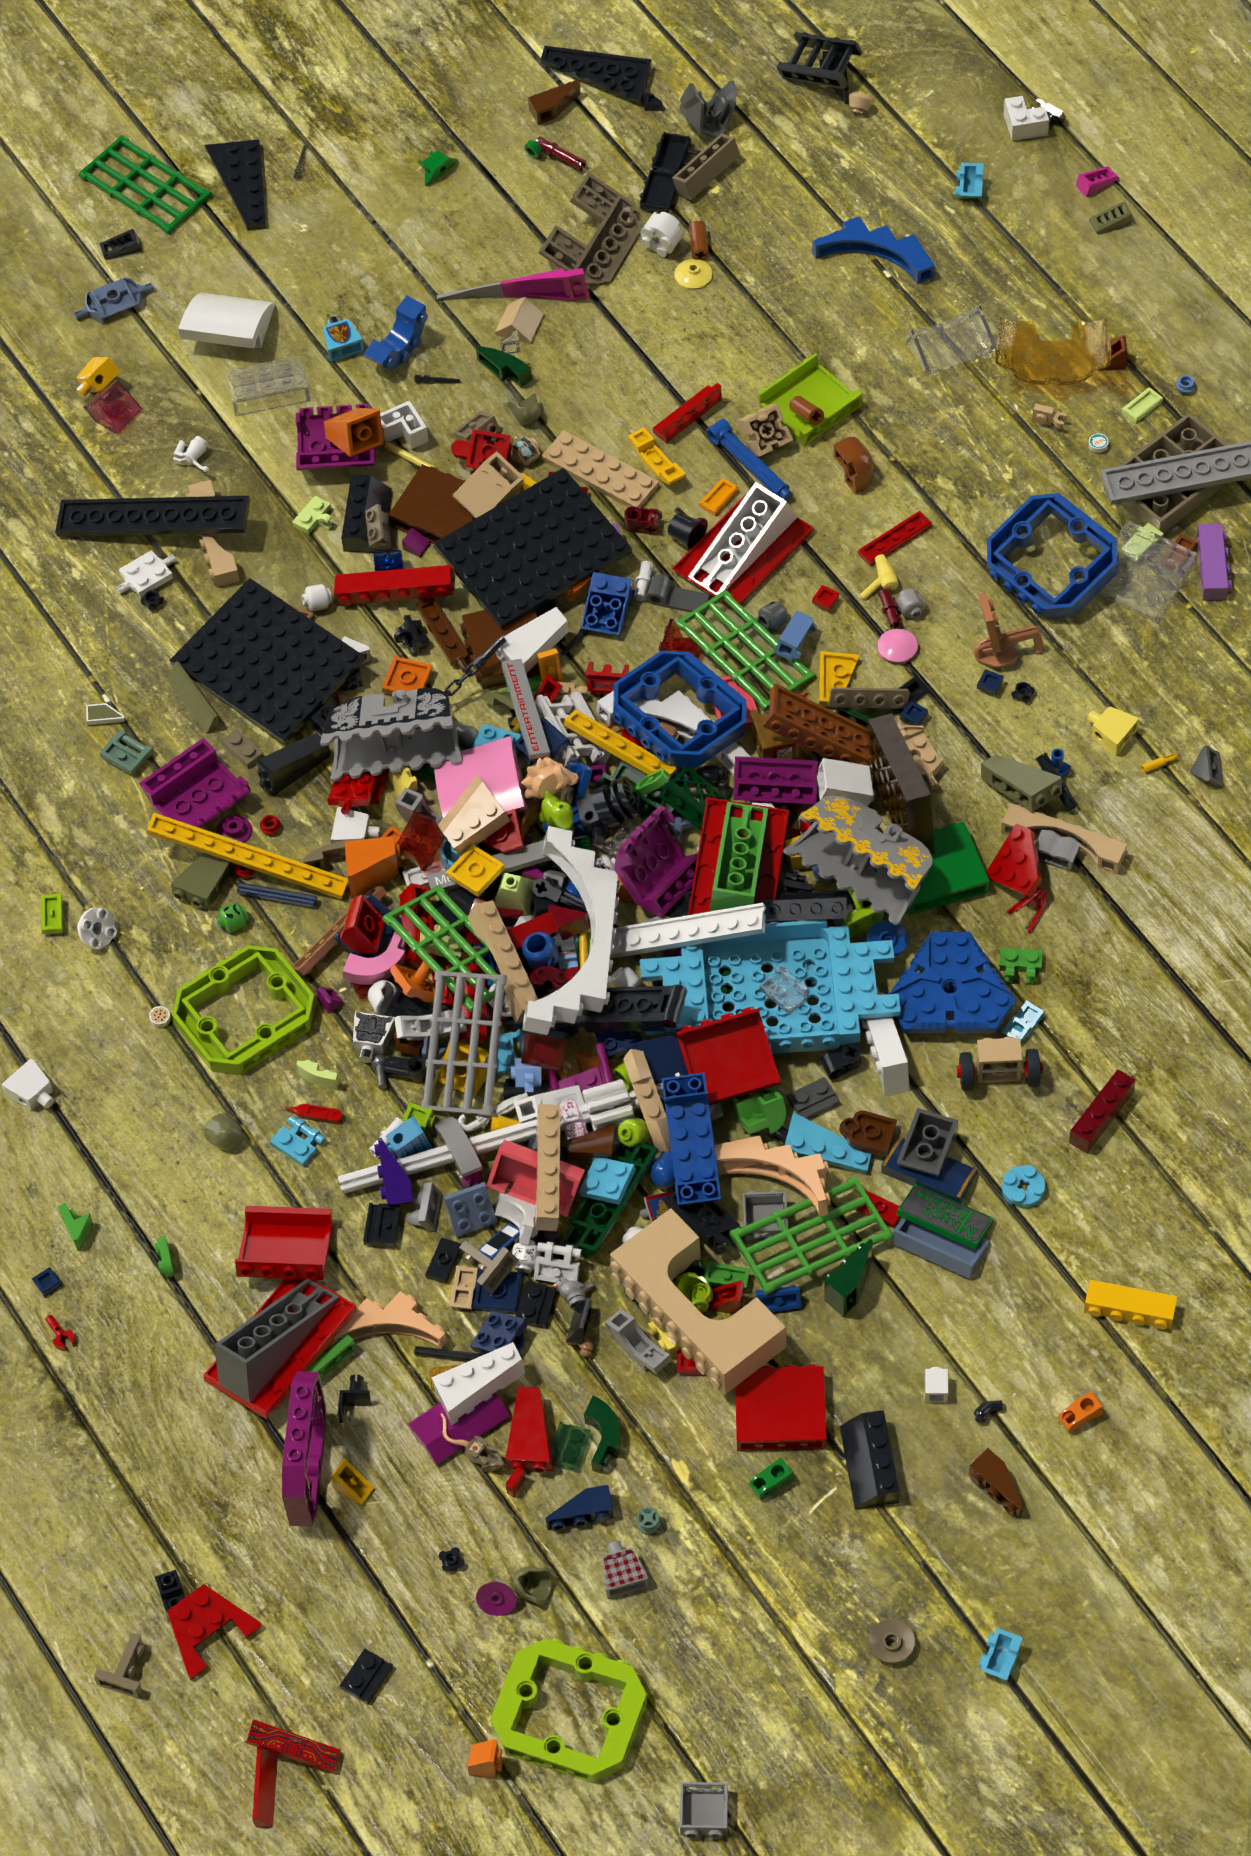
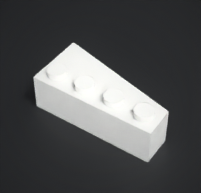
[860,1017,910,1096]

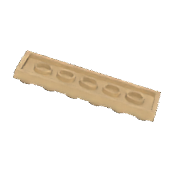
[541,430,659,508]

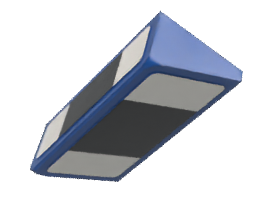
[479,1223,520,1260]

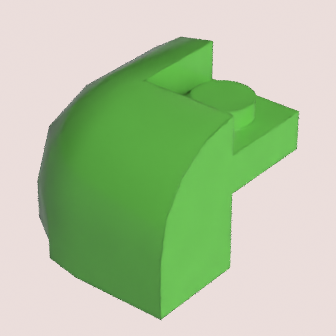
[731,1087,786,1134]

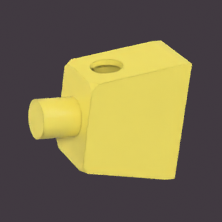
[1087,707,1139,756]

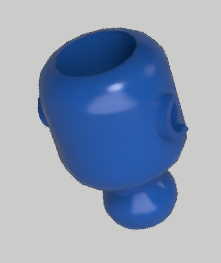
[522,932,560,970]

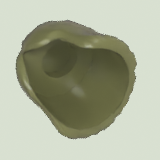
[507,394,541,425]
[204,1113,243,1151]
[513,1567,553,1605]

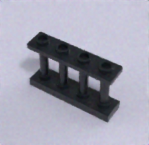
[776,32,863,89]
[763,890,854,921]

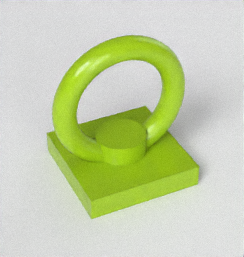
[837,887,884,939]

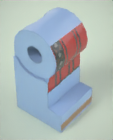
[557,950,579,982]

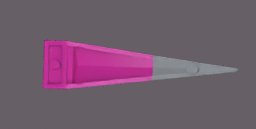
[437,268,590,301]

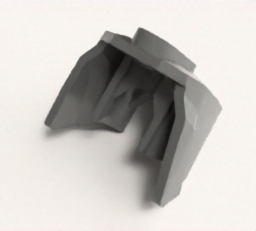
[679,81,737,139]

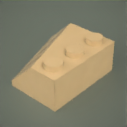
[438,774,511,857]

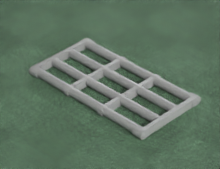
[421,970,507,1116]

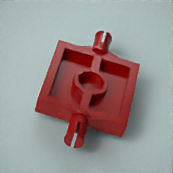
[328,773,377,815]

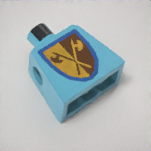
[323,316,364,362]

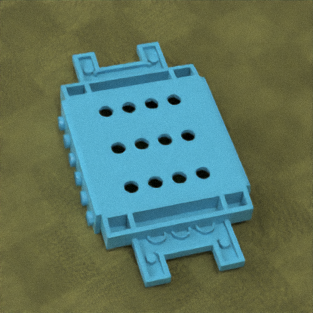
[640,919,901,1054]

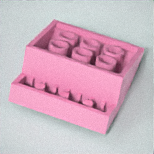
[434,736,527,817]

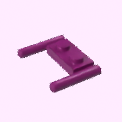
[545,1043,614,1096]

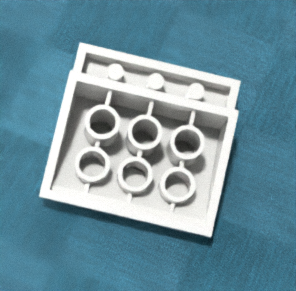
[178,292,275,349]

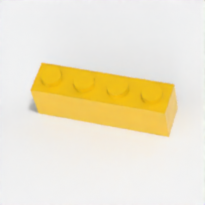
[1084,1280,1177,1330]

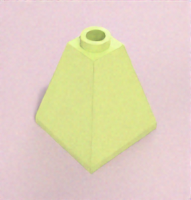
[494,873,541,916]

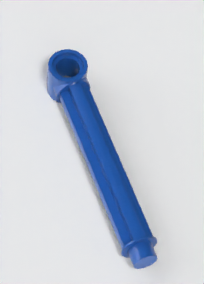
[706,418,792,501]

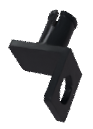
[338,1374,371,1423]

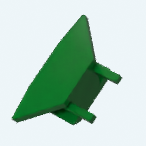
[418,150,458,185]

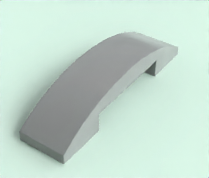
[433,1116,483,1177]

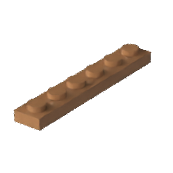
[292,886,387,976]

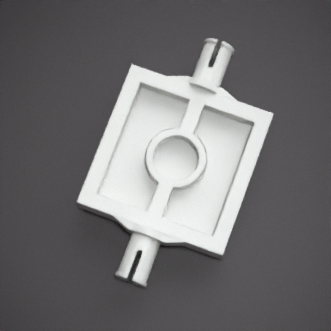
[116,550,176,597]

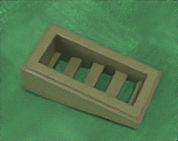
[1089,202,1132,234]

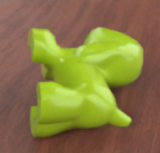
[539,790,575,837]

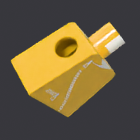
[76,357,121,398]

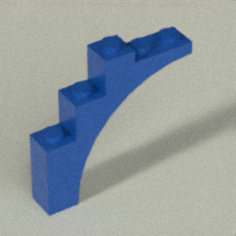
[812,216,935,284]

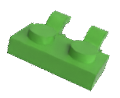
[999,948,1043,984]

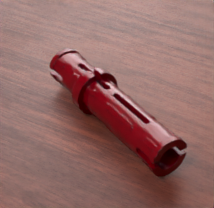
[535,136,587,171]

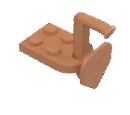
[974,592,1044,668]

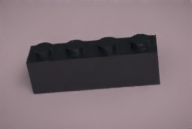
[341,474,392,553]
[839,1410,900,1509]

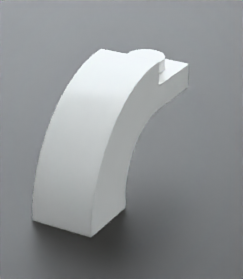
[394,1010,467,1041]
[495,1188,538,1245]

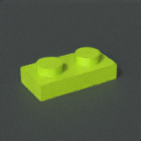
[41,893,63,934]

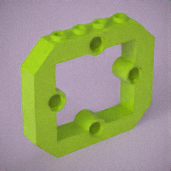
[172,945,316,1075]
[490,1638,647,1783]

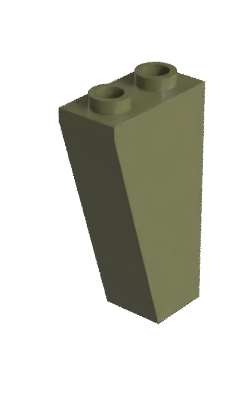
[981,755,1062,812]
[170,835,241,910]

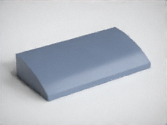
[891,1218,990,1279]

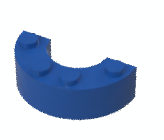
[363,295,428,370]

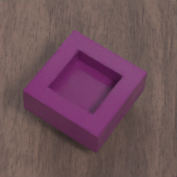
[462,1170,483,1189]

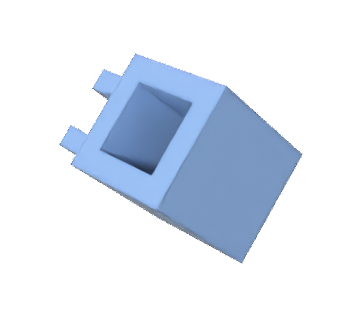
[511,1058,541,1092]

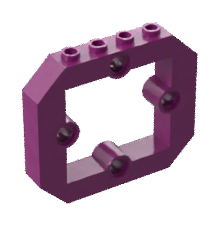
[282,1371,326,1527]

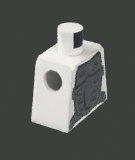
[353,1011,396,1063]

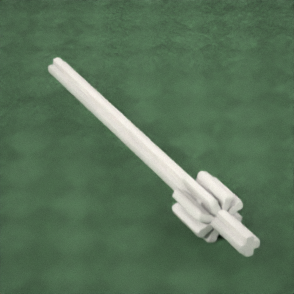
[338,1079,664,1194]

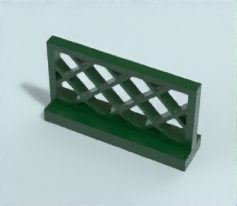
[659,767,731,831]

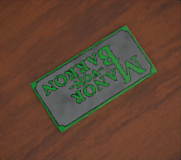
[896,1184,994,1249]

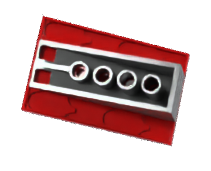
[204,1279,357,1419]

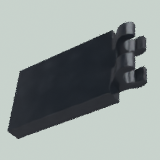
[665,1192,745,1255]

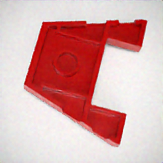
[167,1584,262,1680]

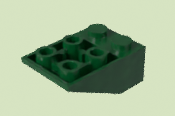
[824,1239,873,1317]

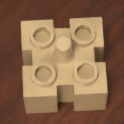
[737,404,793,457]

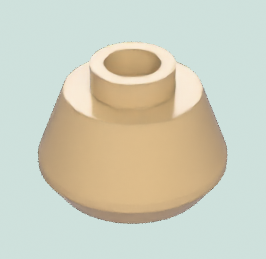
[849,92,873,114]

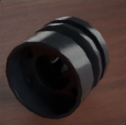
[591,776,643,829]

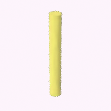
[385,442,436,468]

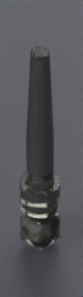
[294,145,307,180]

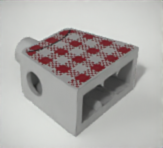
[602,1541,649,1599]

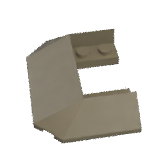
[538,172,642,285]

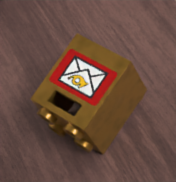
[750,709,813,760]

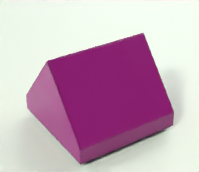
[317,987,343,1013]

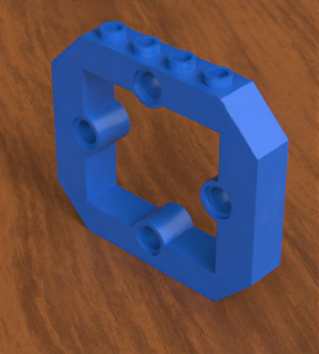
[987,493,1119,618]
[612,650,746,768]

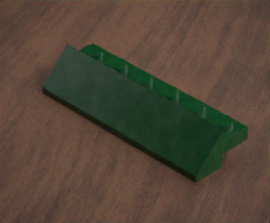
[562,1143,658,1259]

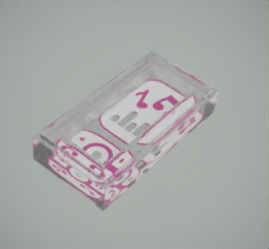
[555,1093,588,1140]

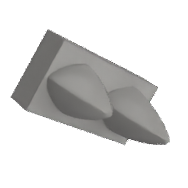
[405,1182,442,1231]

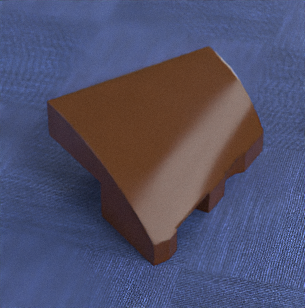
[569,1124,615,1162]

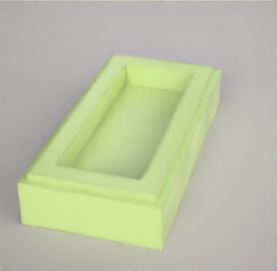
[1122,387,1163,423]

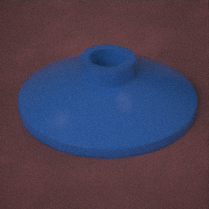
[867,920,909,957]

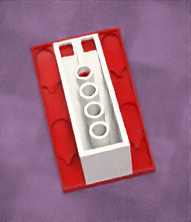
[672,482,814,610]

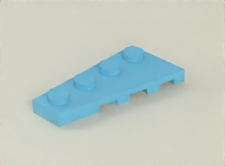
[784,1112,871,1175]

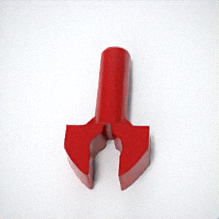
[45,1315,75,1351]

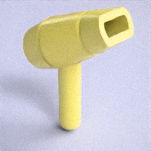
[860,554,899,600]

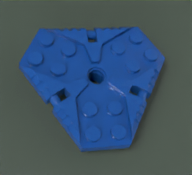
[889,932,1015,1033]

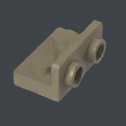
[453,411,501,441]
[365,504,392,552]

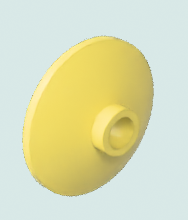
[675,259,712,290]

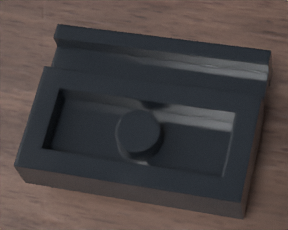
[384,987,433,1017]
[363,1202,401,1247]
[516,1280,557,1329]
[340,1648,393,1705]

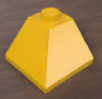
[436,1041,489,1096]

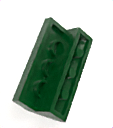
[593,760,677,820]

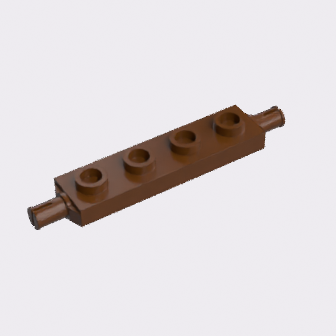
[416,598,469,673]

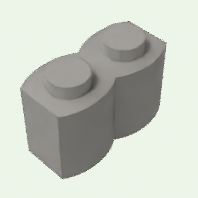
[1035,830,1081,871]

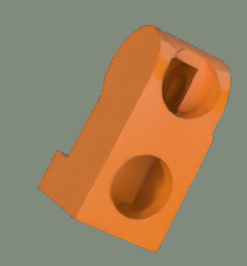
[1058,1391,1103,1432]

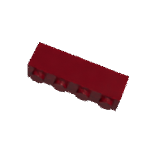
[1069,1069,1136,1154]

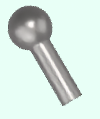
[371,1054,387,1090]

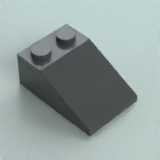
[897,1108,958,1177]

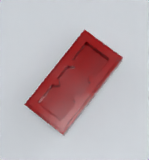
[855,1190,900,1228]

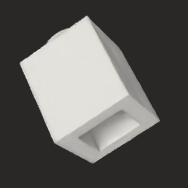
[925,1367,948,1403]

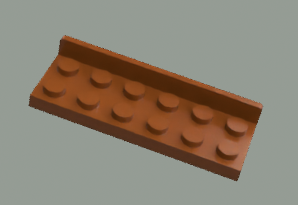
[763,683,872,772]

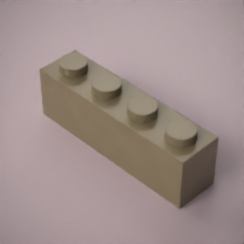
[672,133,740,200]

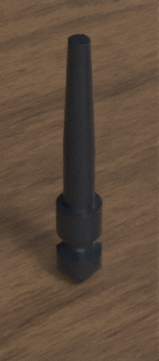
[414,375,460,383]
[562,629,588,655]

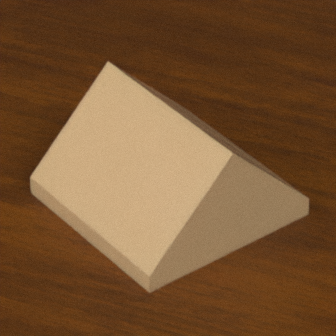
[495,297,544,344]

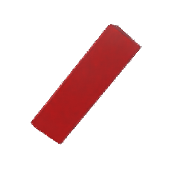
[252,1747,278,1827]

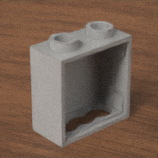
[743,1190,788,1242]
[680,1782,728,1839]

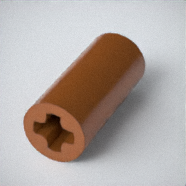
[689,221,709,260]
[789,396,824,425]

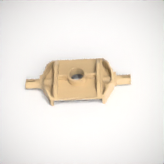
[895,716,943,789]

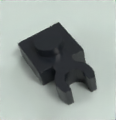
[533,1230,566,1260]

